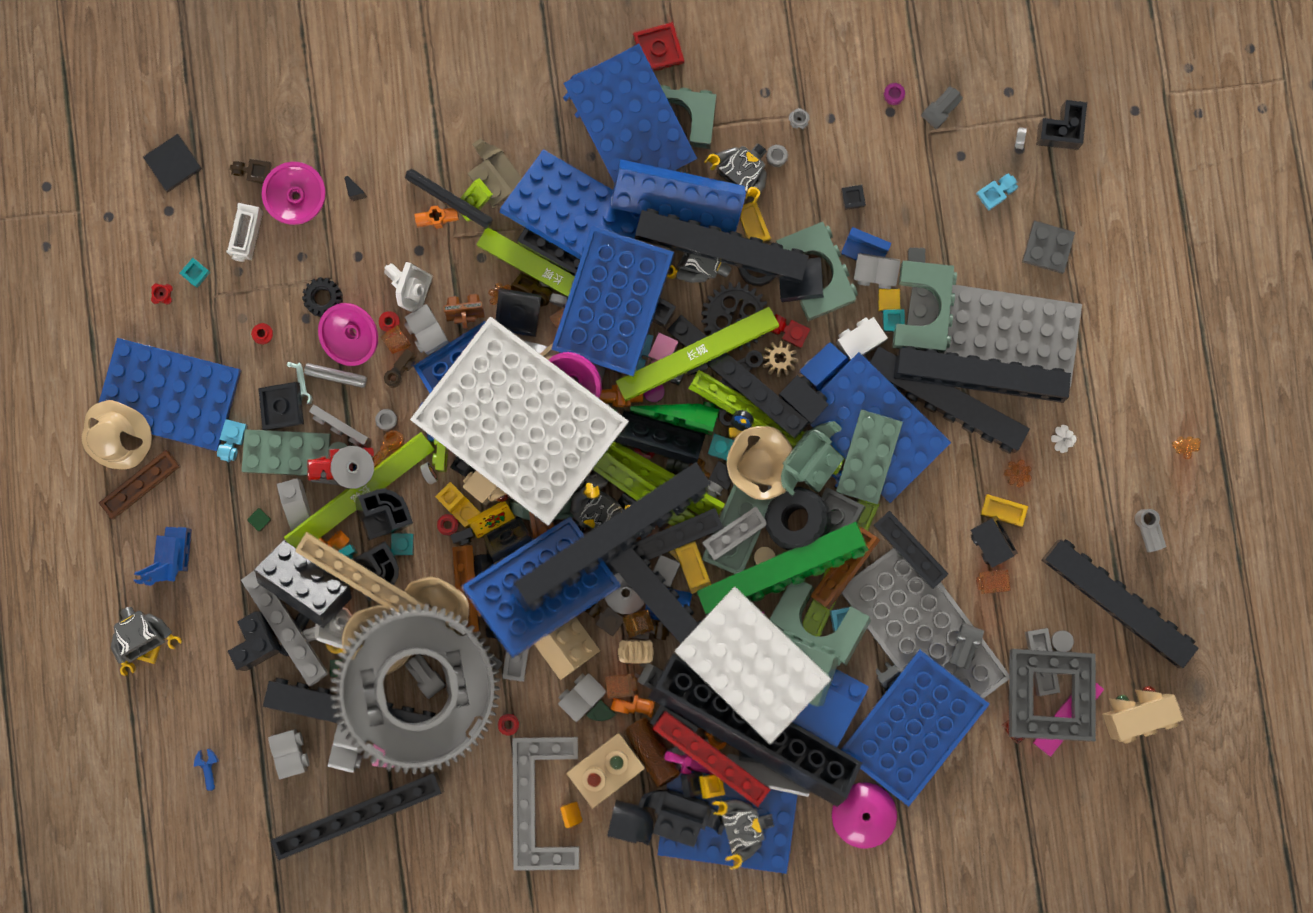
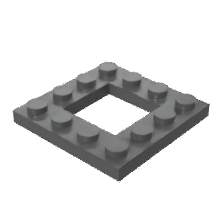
[1009,649,1096,742]

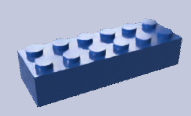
[611,159,746,233]

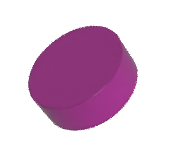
[883,83,905,105]
[643,384,665,403]

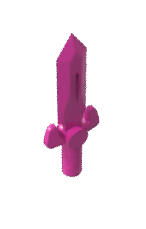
[665,752,712,775]

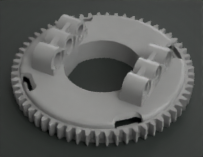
[330,604,500,774]

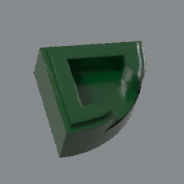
[586,700,616,721]

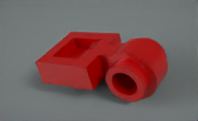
[770,314,810,349]

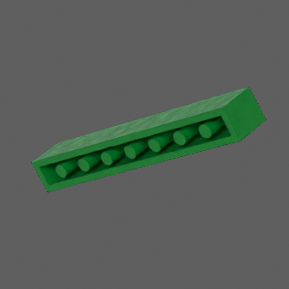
[697,522,869,616]

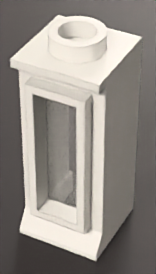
[226,203,263,262]

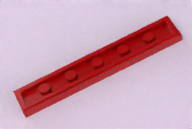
[652,711,771,807]

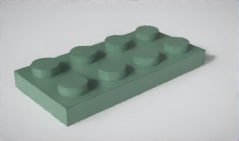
[836,409,903,505]
[242,429,331,476]
[702,484,773,574]

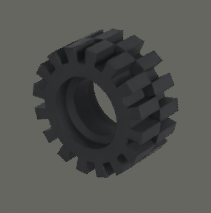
[302,277,343,318]

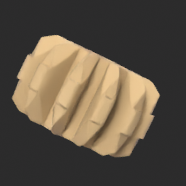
[763,341,798,378]
[618,640,654,663]

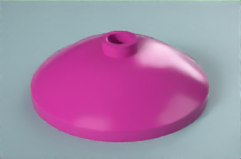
[262,162,326,225]
[318,303,378,366]
[549,352,602,398]
[832,782,897,848]

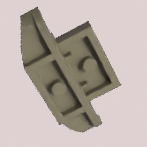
[468,138,522,208]

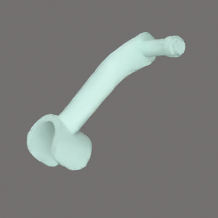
[287,362,313,405]

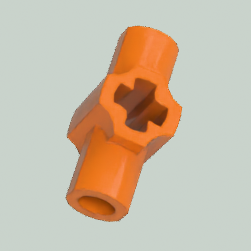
[415,205,459,229]
[600,384,643,408]

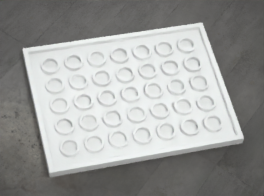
[410,316,629,526]

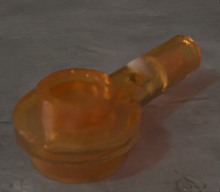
[372,430,405,467]

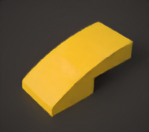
[435,482,481,529]

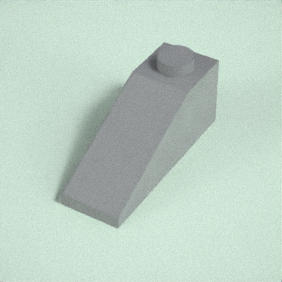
[277,478,311,531]

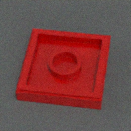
[633,22,685,72]

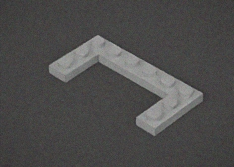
[513,737,579,870]

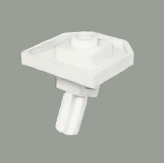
[384,262,433,312]
[302,607,352,649]

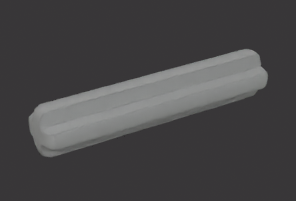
[304,363,367,388]

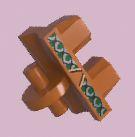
[444,294,485,329]

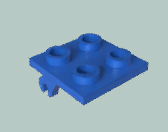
[133,535,181,586]

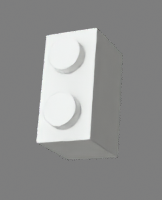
[836,317,888,361]

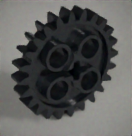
[701,282,767,352]

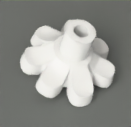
[1051,425,1077,453]

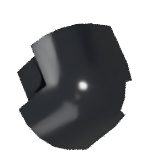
[355,488,413,541]
[352,541,399,601]
[607,800,654,845]

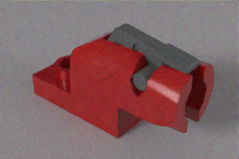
[307,448,374,485]

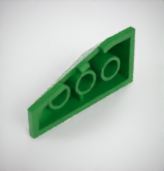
[630,402,719,436]

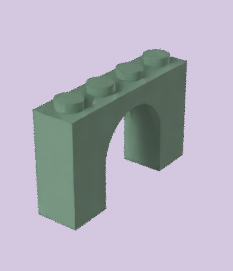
[661,85,717,149]
[776,222,858,322]
[892,260,957,354]
[769,582,871,666]
[782,631,840,707]

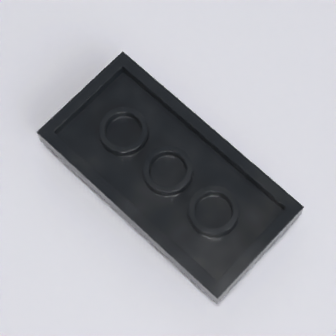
[614,410,706,464]

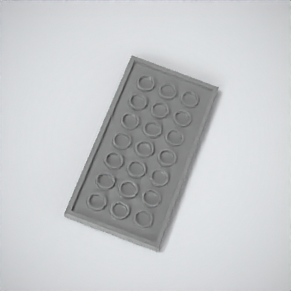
[906,285,1082,388]
[841,548,1009,698]

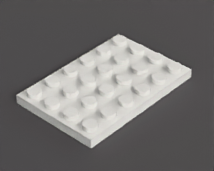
[675,587,831,744]

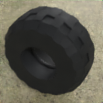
[765,487,831,551]

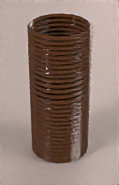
[624,718,681,788]

